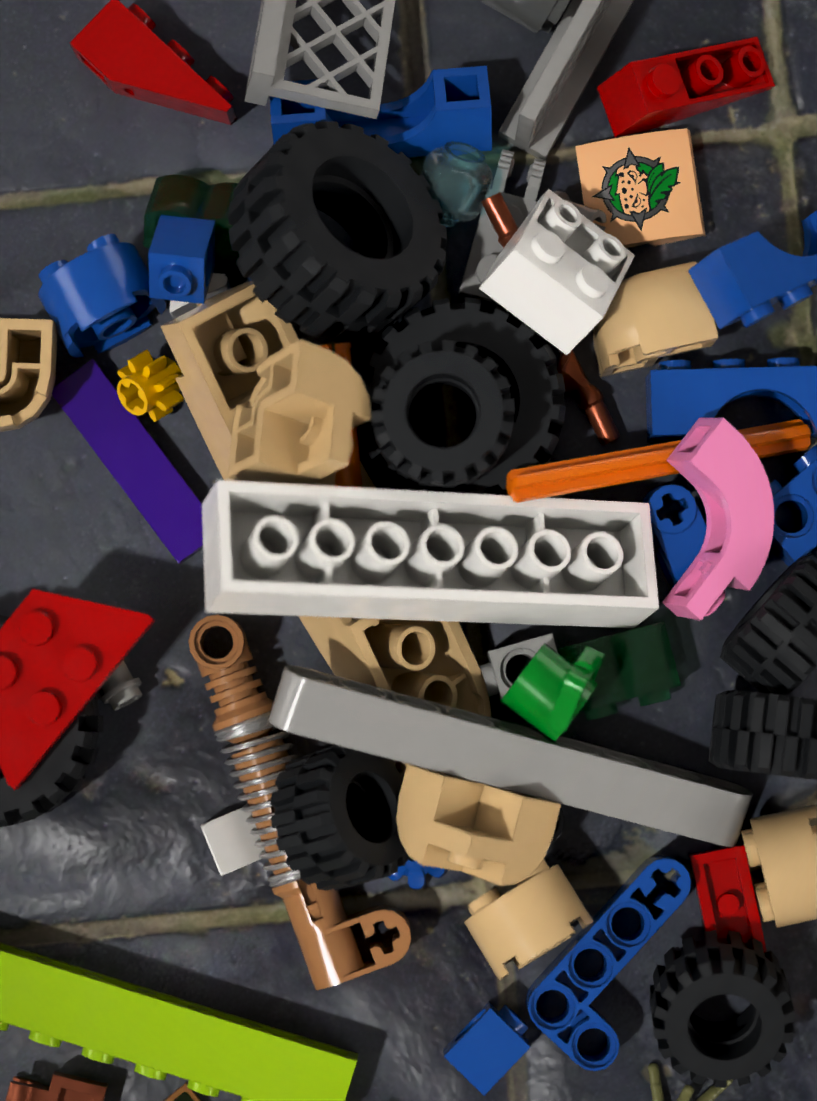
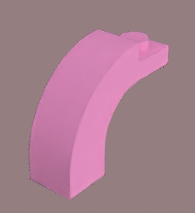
[662,418,774,620]

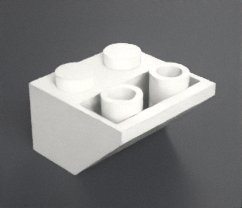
[479,189,635,355]

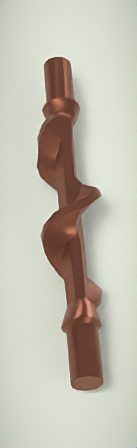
[481,192,621,445]

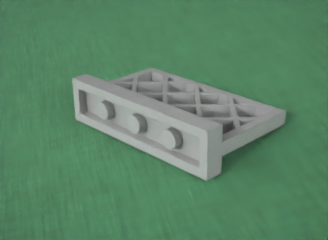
[244,0,395,119]
[498,0,635,160]

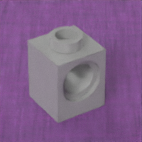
[480,633,558,705]

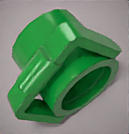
[501,643,605,742]

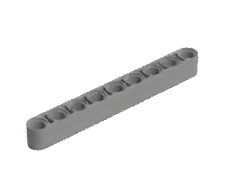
[268,665,753,847]

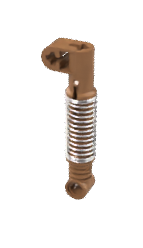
[189,615,411,990]

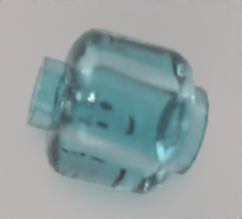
[420,141,493,227]

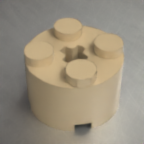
[741,804,817,928]
[464,859,594,981]

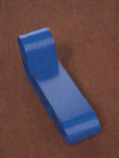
[526,855,691,1071]

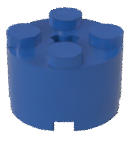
[38,234,166,357]

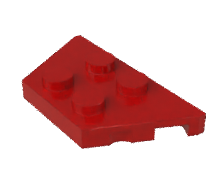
[0,589,156,790]

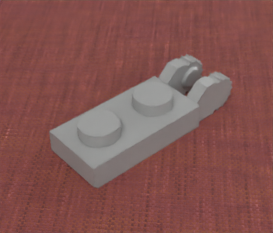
[459,149,547,305]

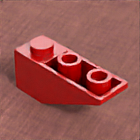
[70,0,236,125]
[597,37,775,137]

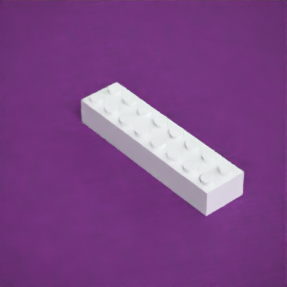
[202,480,659,628]

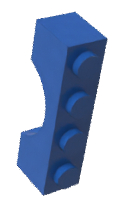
[270,66,492,157]
[688,210,817,329]
[645,357,817,442]

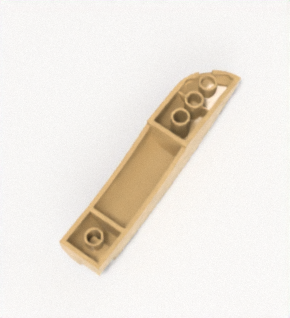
[160,281,491,774]

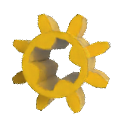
[117,350,184,422]

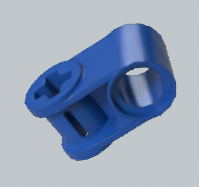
[642,484,706,588]

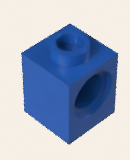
[148,215,215,304]
[443,1002,531,1096]

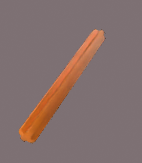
[506,419,812,503]

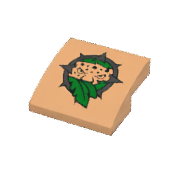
[575,128,706,248]

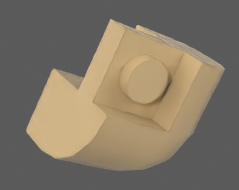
[593,262,719,377]
[0,318,57,432]
[228,339,372,486]
[396,764,561,886]

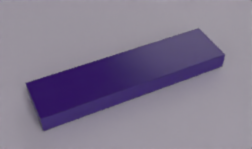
[52,359,203,564]

